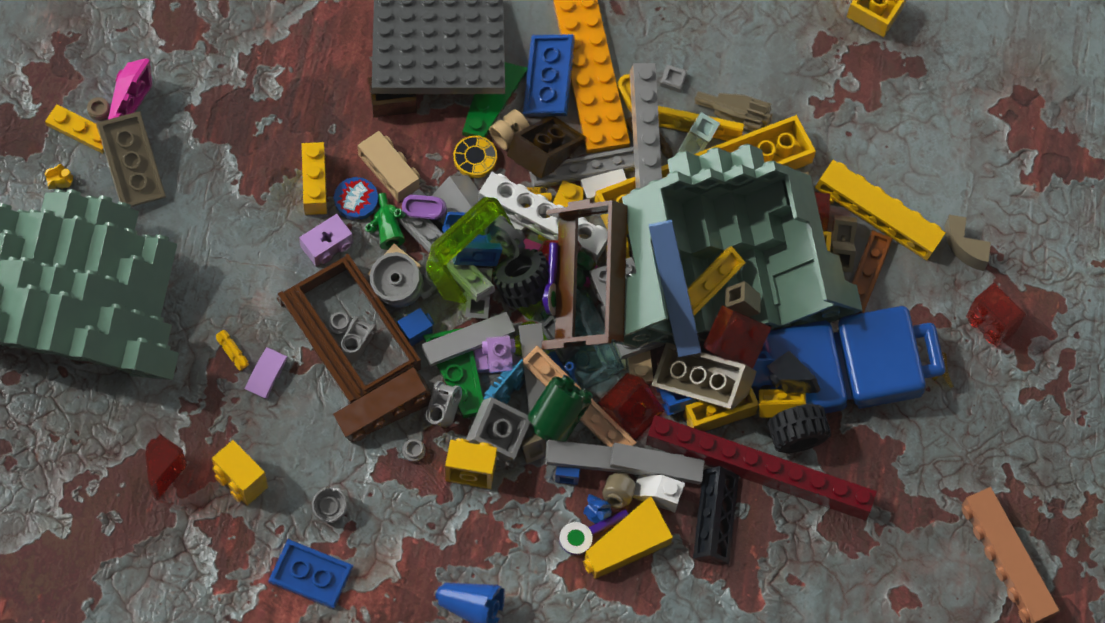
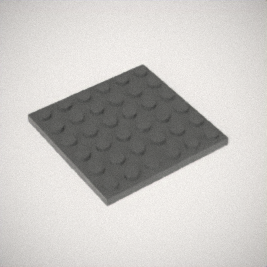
[372,0,505,94]

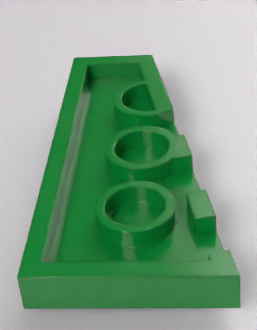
[462,62,528,138]
[423,328,483,418]

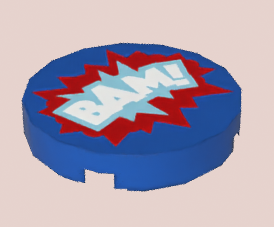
[334,177,378,220]

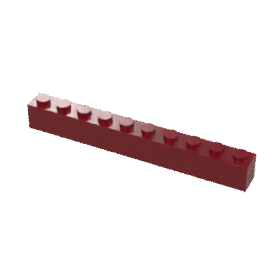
[645,415,877,521]

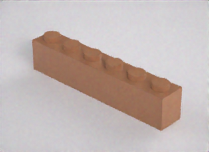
[962,487,1060,623]

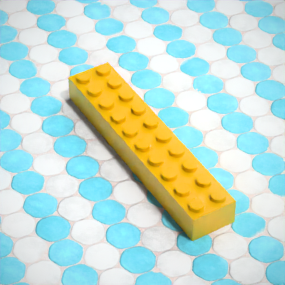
[594,115,816,234]

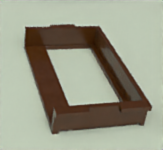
[542,199,627,350]
[277,254,421,405]

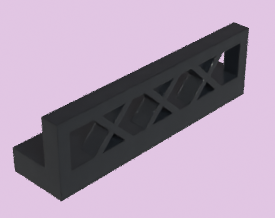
[693,466,739,564]

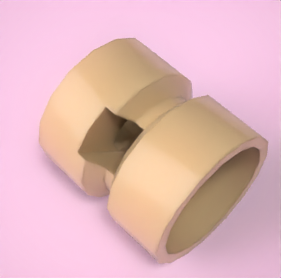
[489,109,530,150]

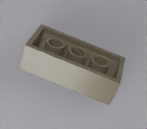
[651,343,756,410]

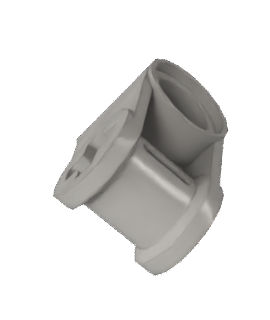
[341,316,377,362]
[426,381,462,428]

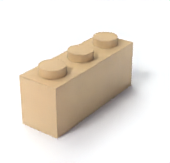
[358,131,420,202]

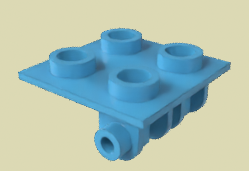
[483,359,525,404]

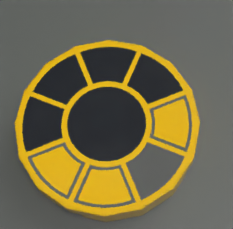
[453,136,497,178]

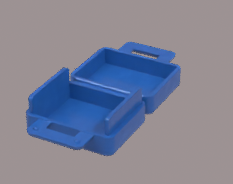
[741,306,946,414]

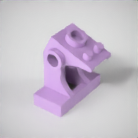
[474,335,521,373]

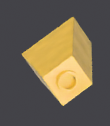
[583,497,673,579]

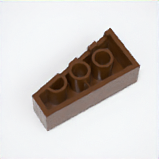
[333,367,432,442]

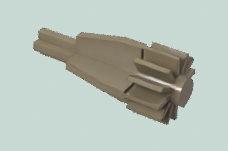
[694,91,772,132]

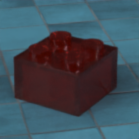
[966,283,1026,348]
[703,305,771,369]

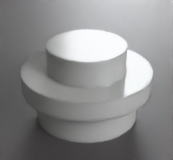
[329,312,351,334]
[402,439,425,462]

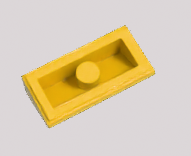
[759,389,806,418]

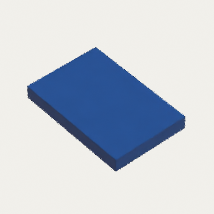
[268,539,353,610]

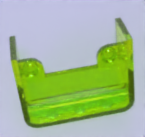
[426,197,526,304]

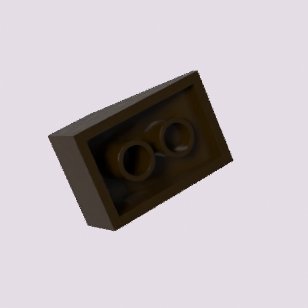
[507,116,586,178]

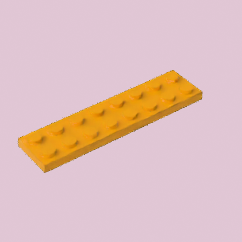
[553,0,630,154]

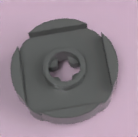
[484,215,526,258]

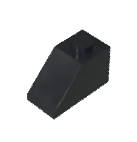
[767,351,821,393]

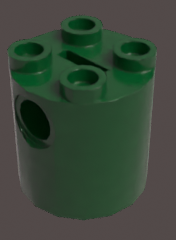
[527,375,593,442]

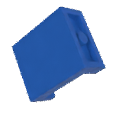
[442,212,503,266]

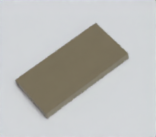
[96,111,166,207]

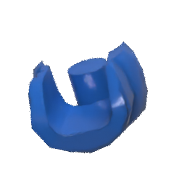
[583,494,612,524]

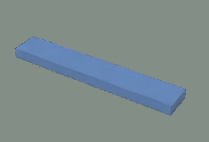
[649,220,701,357]

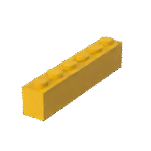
[815,160,946,261]

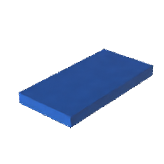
[523,34,575,117]

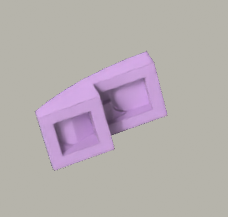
[245,347,288,398]

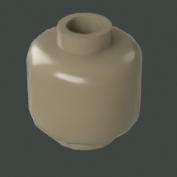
[602,473,636,508]

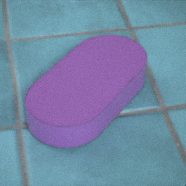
[402,195,447,220]

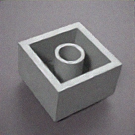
[466,397,530,462]

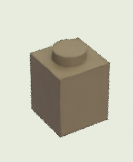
[725,281,760,320]

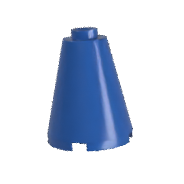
[436,583,505,623]

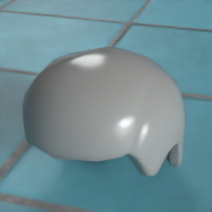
[312,487,348,523]

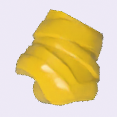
[45,164,73,189]

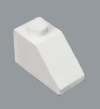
[633,475,685,513]

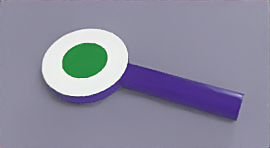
[542,243,559,316]
[559,510,629,555]

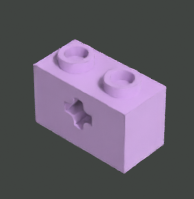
[299,214,353,266]

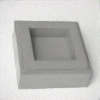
[660,65,688,92]

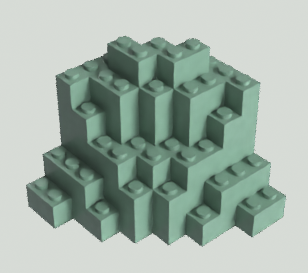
[615,144,863,348]
[0,189,179,380]

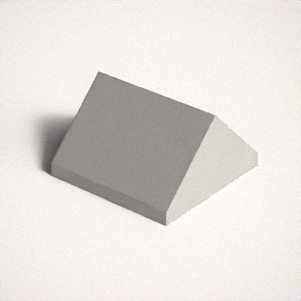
[432,175,492,213]

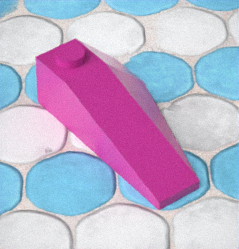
[108,58,152,120]

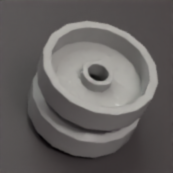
[370,252,424,308]

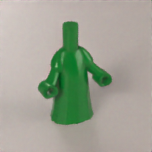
[365,193,406,250]

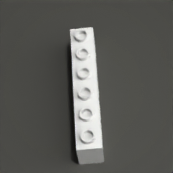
[478,172,608,263]

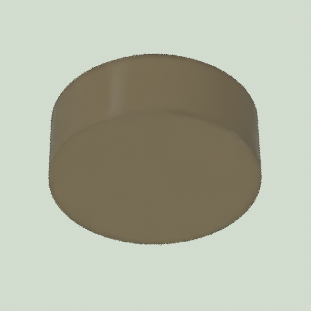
[87,97,110,121]

